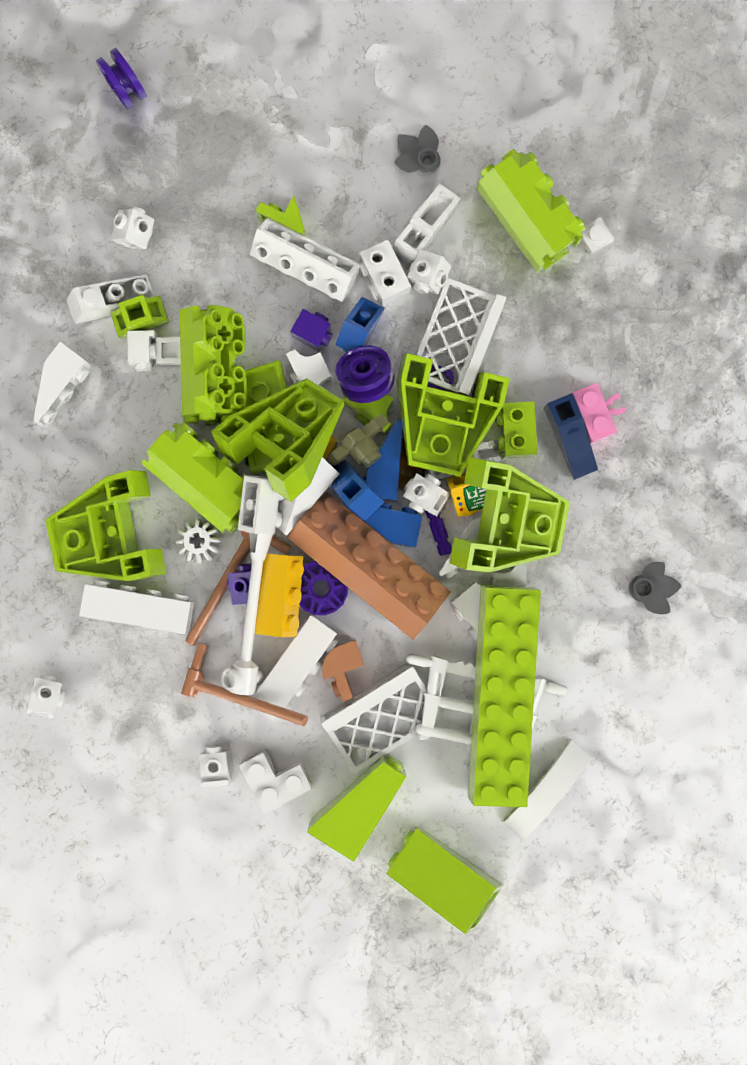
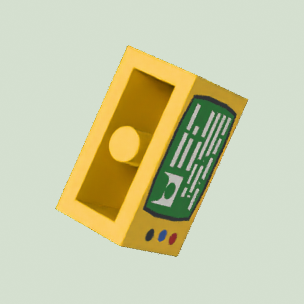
[446,473,486,517]

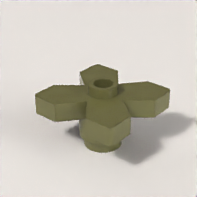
[325,414,389,469]

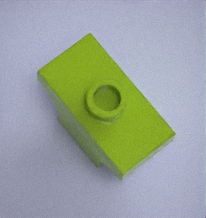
[110,295,169,339]
[343,394,394,436]

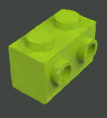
[496,401,538,459]

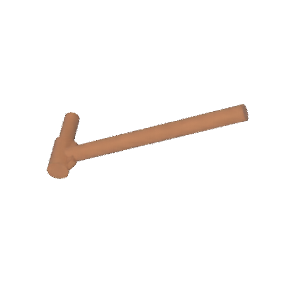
[185,530,291,646]
[181,643,308,726]

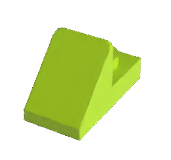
[256,196,306,237]

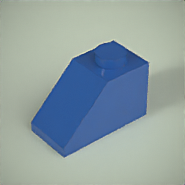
[335,297,385,352]

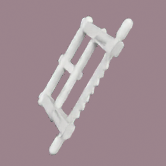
[406,654,568,751]

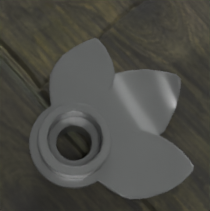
[394,125,441,174]
[628,562,681,614]

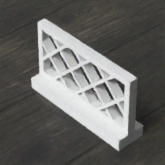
[417,278,507,396]
[320,663,444,774]

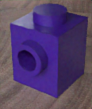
[290,309,333,352]

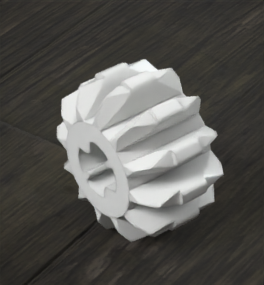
[175,519,222,564]

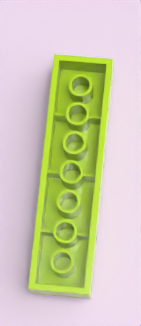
[468,585,541,807]

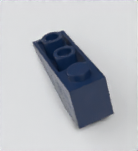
[543,393,598,480]

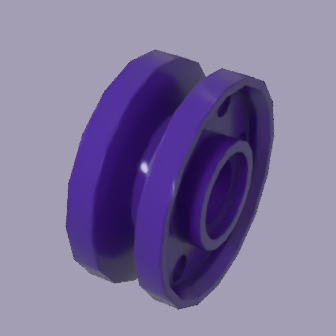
[96,47,147,110]
[335,345,395,403]
[299,561,348,616]

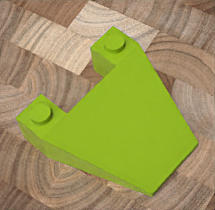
[396,353,510,477]
[211,378,345,502]
[449,457,570,572]
[45,470,167,581]

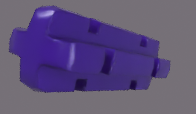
[425,510,452,556]

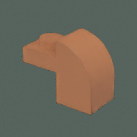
[322,639,364,702]

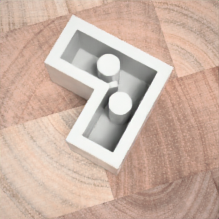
[239,749,313,814]

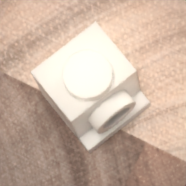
[127,330,158,371]
[199,746,231,788]

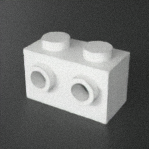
[358,240,411,306]

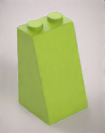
[307,755,407,862]
[386,828,504,935]

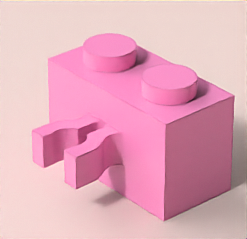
[573,383,627,444]

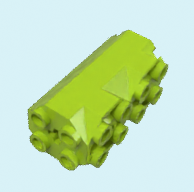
[477,149,585,273]
[179,305,247,426]
[141,422,247,534]

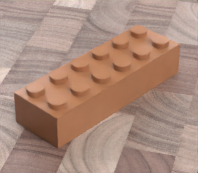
[288,492,451,640]

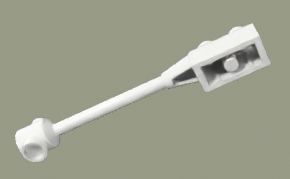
[222,475,284,695]

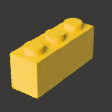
[255,553,304,637]

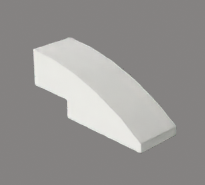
[393,184,461,265]

